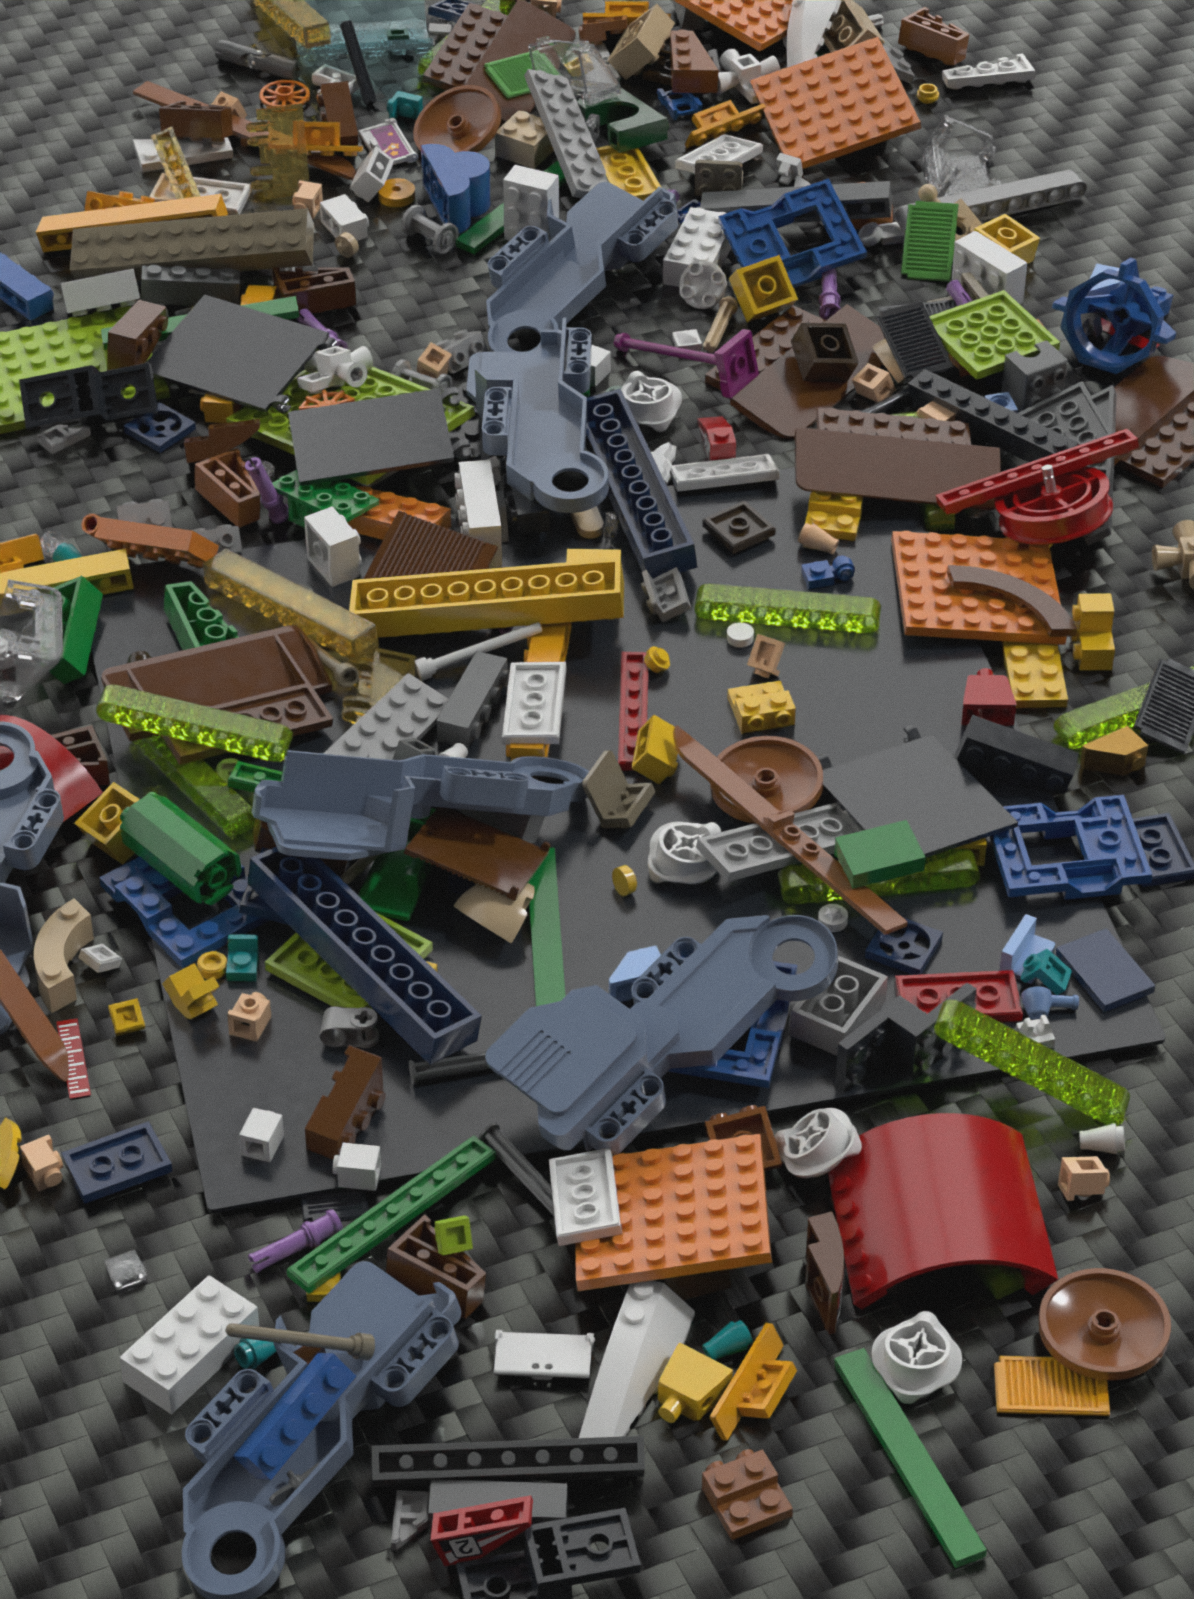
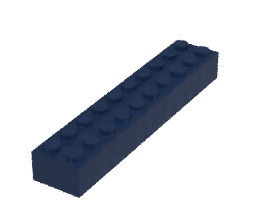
[585,388,698,579]
[247,847,482,1065]

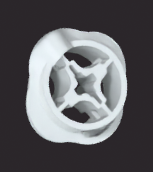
[621,371,682,432]
[648,822,721,884]
[775,1108,862,1178]
[872,1311,962,1404]

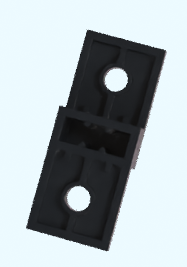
[19,363,159,430]
[835,983,977,1091]
[456,1508,641,1599]

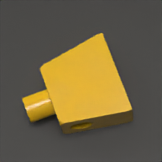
[658,1342,733,1423]

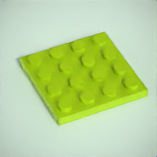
[929,290,1060,380]
[265,912,433,1009]

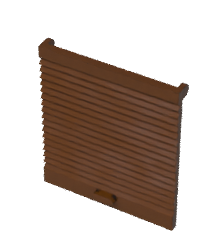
[364,511,498,579]
[404,807,550,901]

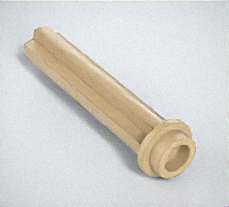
[703,296,738,353]

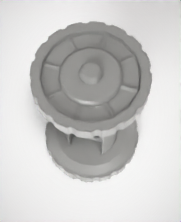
[401,205,459,254]
[391,359,452,393]

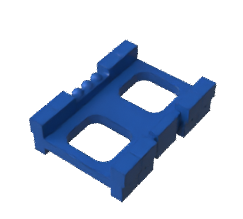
[657,88,703,120]

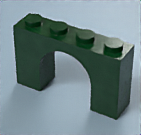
[576,88,669,153]

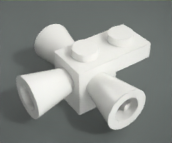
[716,49,780,104]
[297,346,373,394]

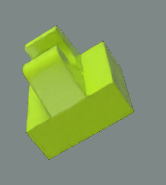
[435,1215,473,1255]

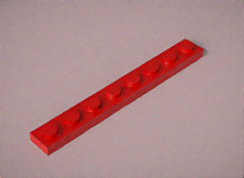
[936,429,1139,515]

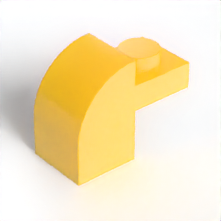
[162,963,220,1019]

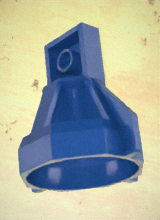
[1052,258,1176,374]

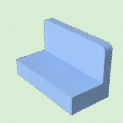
[1000,914,1055,984]

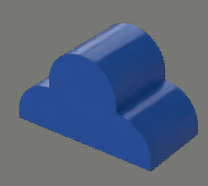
[421,144,491,233]

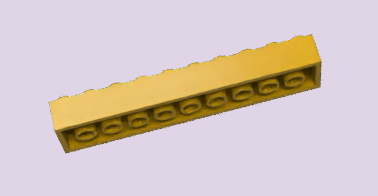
[349,558,624,639]

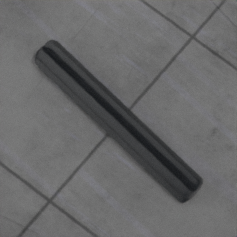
[340,20,377,105]

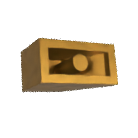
[1080,726,1148,776]

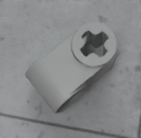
[319,1006,380,1048]

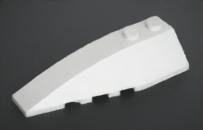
[787,0,841,67]
[579,1280,695,1438]

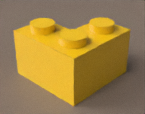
[1070,593,1115,670]

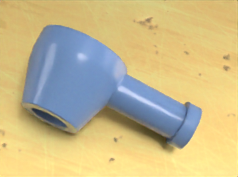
[1021,987,1079,1020]

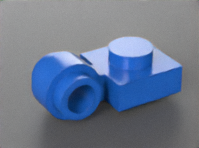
[801,555,855,589]

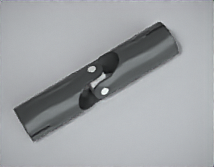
[215,39,302,81]

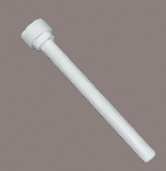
[414,622,542,681]

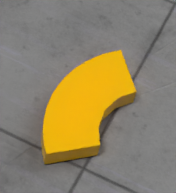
[0,1117,22,1189]

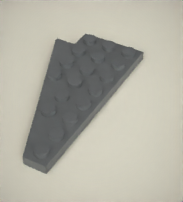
[1018,381,1117,546]

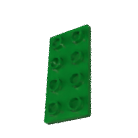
[272,470,379,528]
[358,831,435,921]

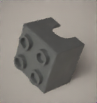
[1001,340,1068,412]

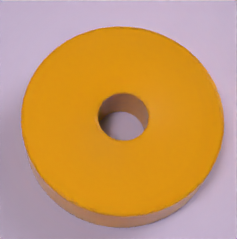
[378,178,415,207]

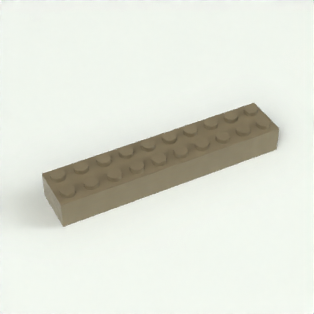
[70,208,314,281]

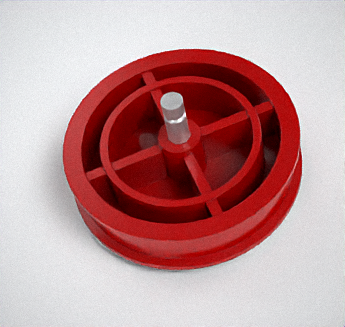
[995,465,1113,544]

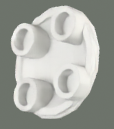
[679,261,727,309]

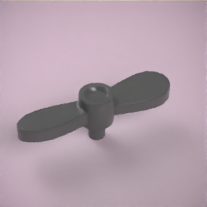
[269,1462,320,1506]

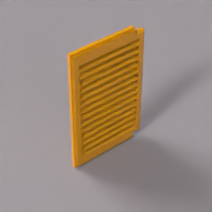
[994,1356,1110,1416]

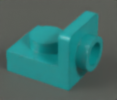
[386,91,423,120]
[226,935,259,981]
[1020,948,1072,995]

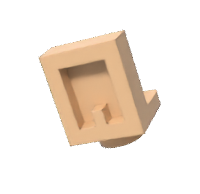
[211,91,247,119]
[747,634,785,679]

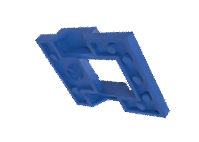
[718,179,867,288]
[989,795,1152,900]
[99,857,270,968]
[669,955,797,1088]

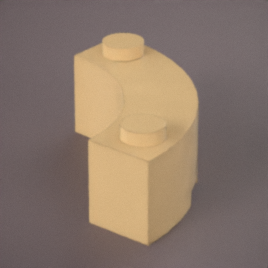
[34,899,94,1013]

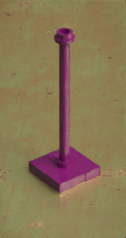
[614,329,759,398]

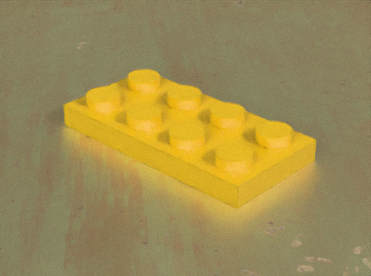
[596,146,662,201]
[1001,641,1068,708]

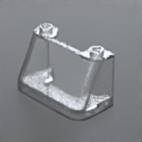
[528,36,621,105]
[923,115,1001,198]
[0,579,63,702]

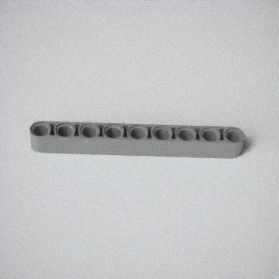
[894,170,1087,231]

